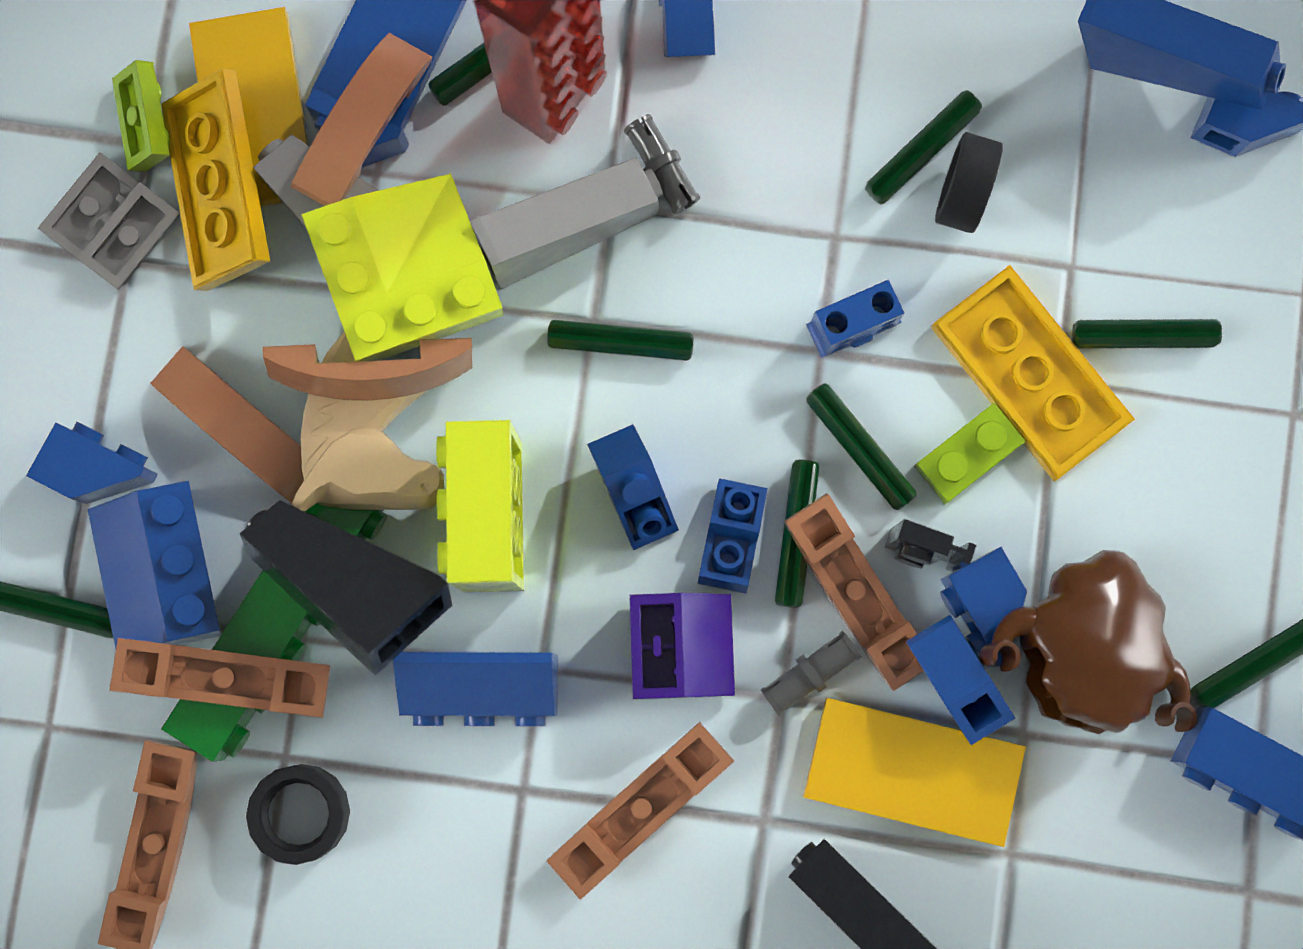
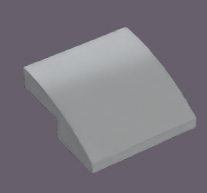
[38,152,180,290]

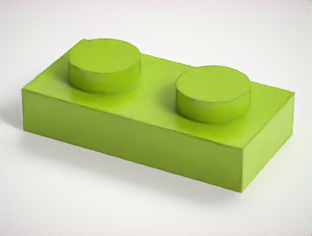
[112,60,170,172]
[914,403,1026,504]

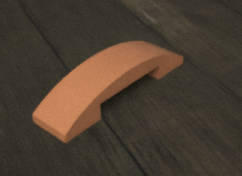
[291,33,432,206]
[263,338,472,400]
[150,346,304,504]
[784,493,924,691]
[109,638,331,718]
[546,722,734,900]
[97,739,197,949]

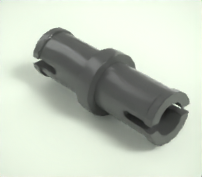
[624,114,701,215]
[760,631,862,716]

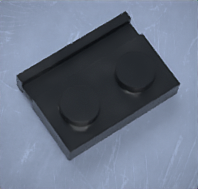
[885,519,977,572]

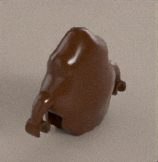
[979,550,1197,734]

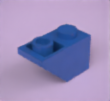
[1190,91,1303,157]
[26,421,158,504]
[587,424,679,550]
[940,547,1027,667]
[906,615,1016,745]

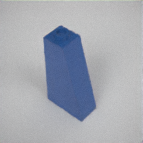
[1077,0,1286,110]

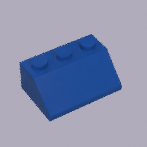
[87,481,220,649]
[393,652,558,726]

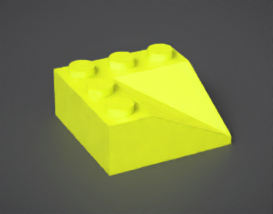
[301,173,503,362]
[436,420,524,592]

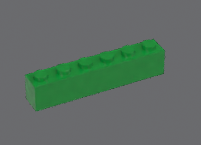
[161,503,388,762]

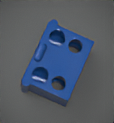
[806,279,904,358]

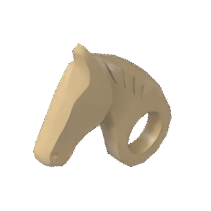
[291,331,445,512]

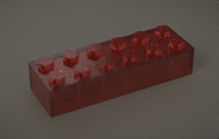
[473,0,607,145]

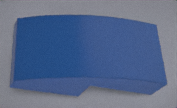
[659,0,715,57]
[697,478,768,594]

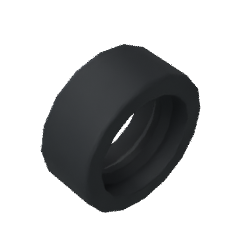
[935,132,1003,233]
[246,764,350,865]

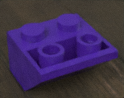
[629,593,735,699]

